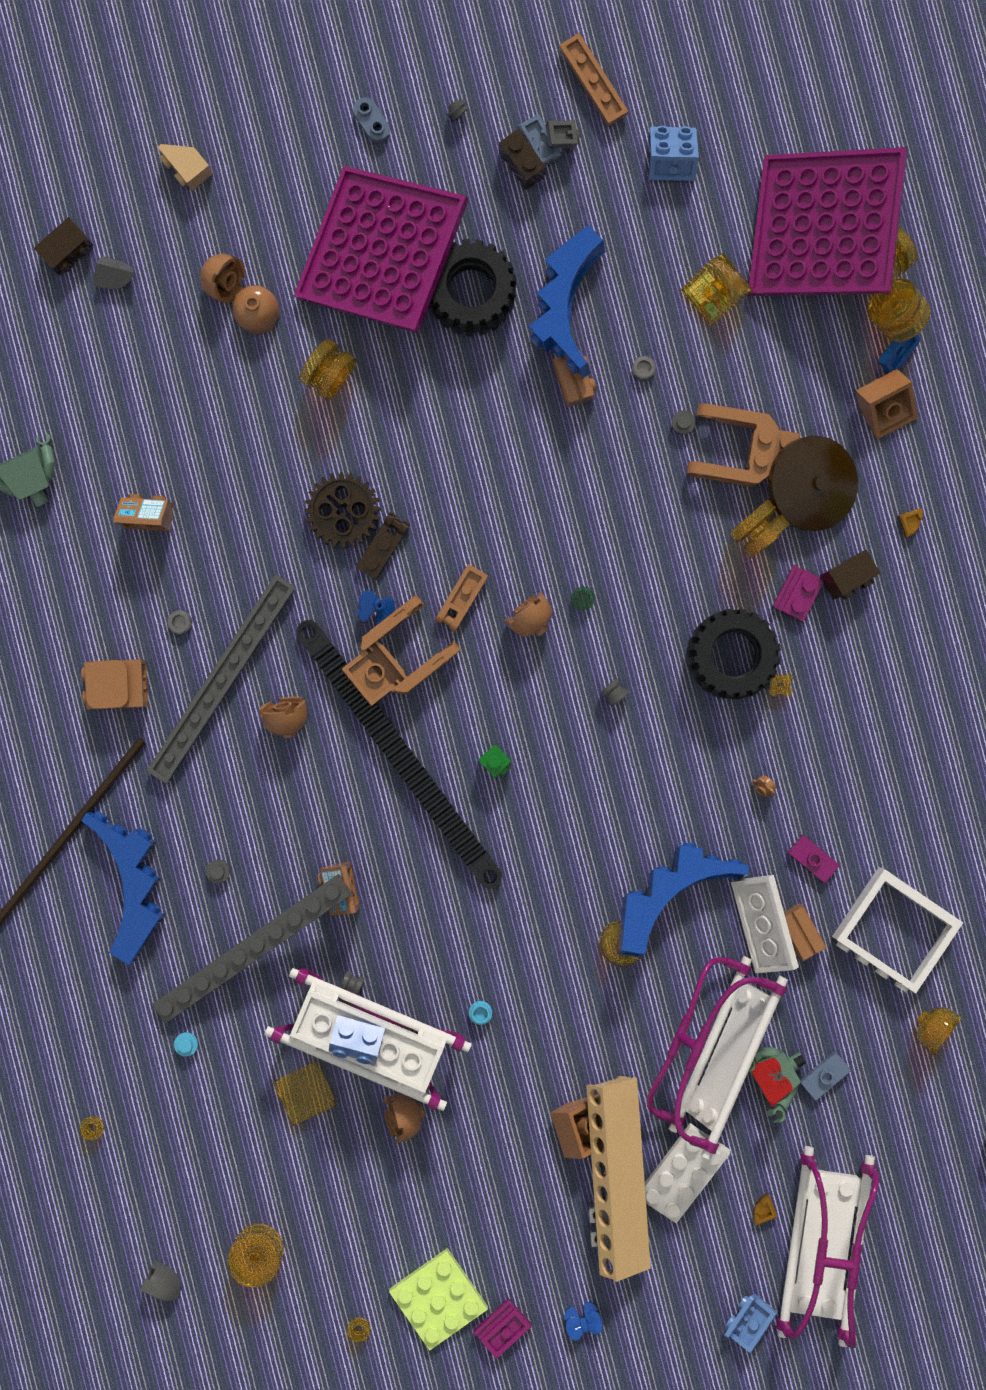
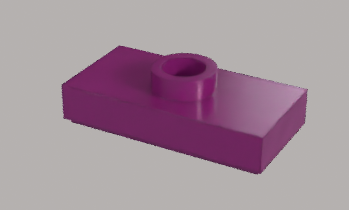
[787,835,840,883]

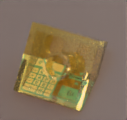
[681,253,753,326]

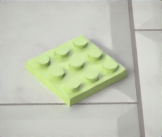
[389,1248,488,1351]

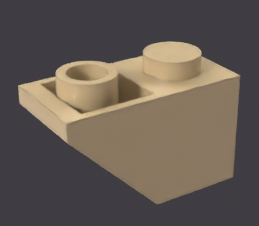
[158,144,213,191]

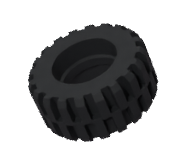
[429,239,516,336]
[687,609,781,699]

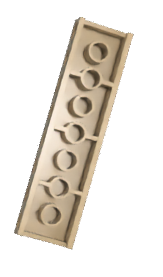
[586,1076,651,1282]

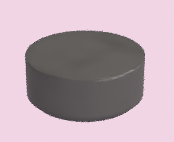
[632,356,656,381]
[168,610,193,634]

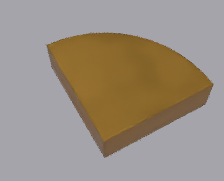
[898,508,923,538]
[753,1193,778,1226]

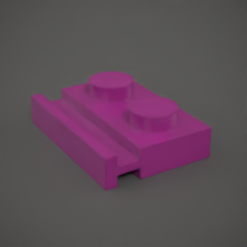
[772,565,823,622]
[473,1298,532,1359]

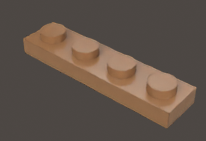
[559,33,628,127]

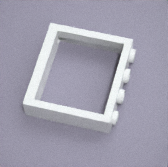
[832,867,963,993]

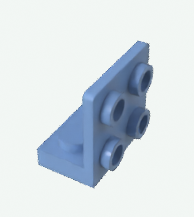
[649,126,699,181]

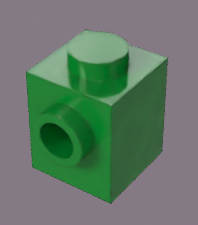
[478,744,512,777]

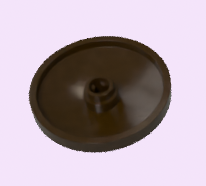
[768,436,858,531]

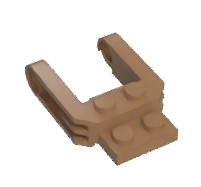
[686,404,800,487]
[342,595,461,707]

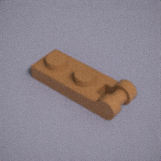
[435,564,488,632]

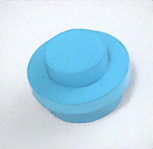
[469,1001,492,1025]
[174,1032,198,1057]

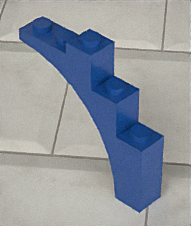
[529,225,605,379]
[81,811,165,965]
[617,843,749,958]

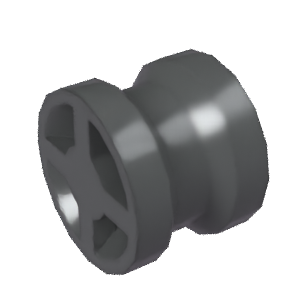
[599,678,629,707]
[340,971,365,995]

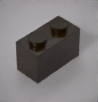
[499,129,546,190]
[34,217,93,275]
[820,549,880,600]

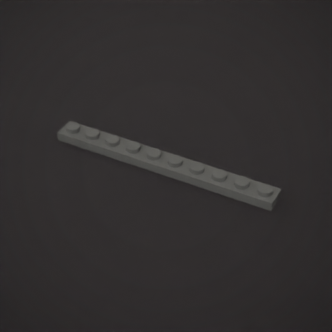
[146,574,296,784]
[152,874,352,1024]

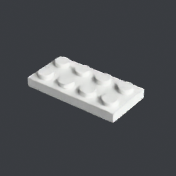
[731,875,799,973]
[645,1123,730,1223]

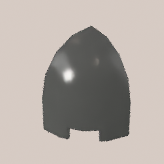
[93,256,133,290]
[140,1260,181,1301]

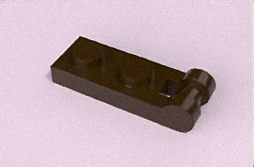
[356,512,410,580]

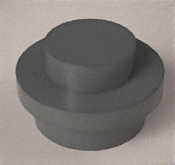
[447,98,468,121]
[672,411,695,435]
[206,860,230,883]

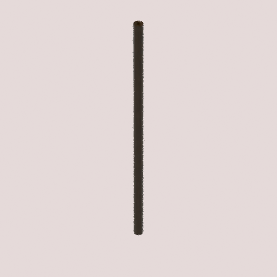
[0,737,146,926]

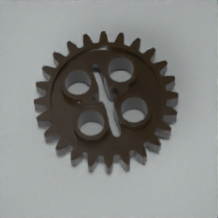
[304,472,381,549]

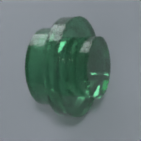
[571,587,594,610]

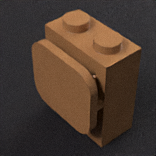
[81,659,149,710]

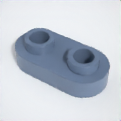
[353,97,390,143]

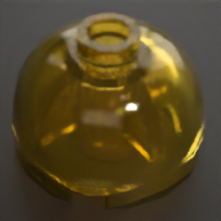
[599,920,641,967]
[916,1007,962,1055]

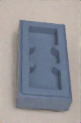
[518,114,561,166]
[800,1051,851,1101]

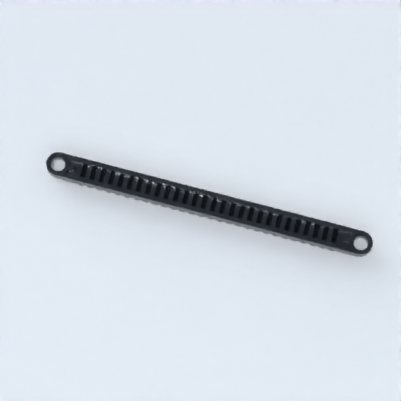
[297,620,502,889]

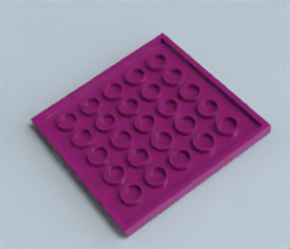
[748,147,908,296]
[294,166,469,333]

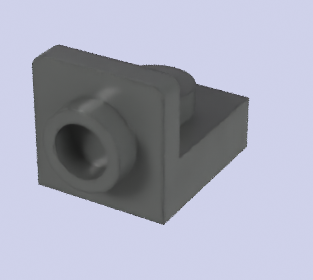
[546,120,580,152]

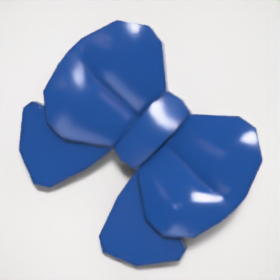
[357,590,395,625]
[564,1302,603,1341]

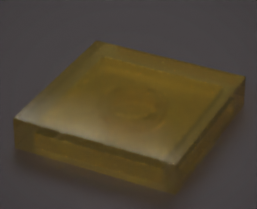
[273,1061,337,1126]

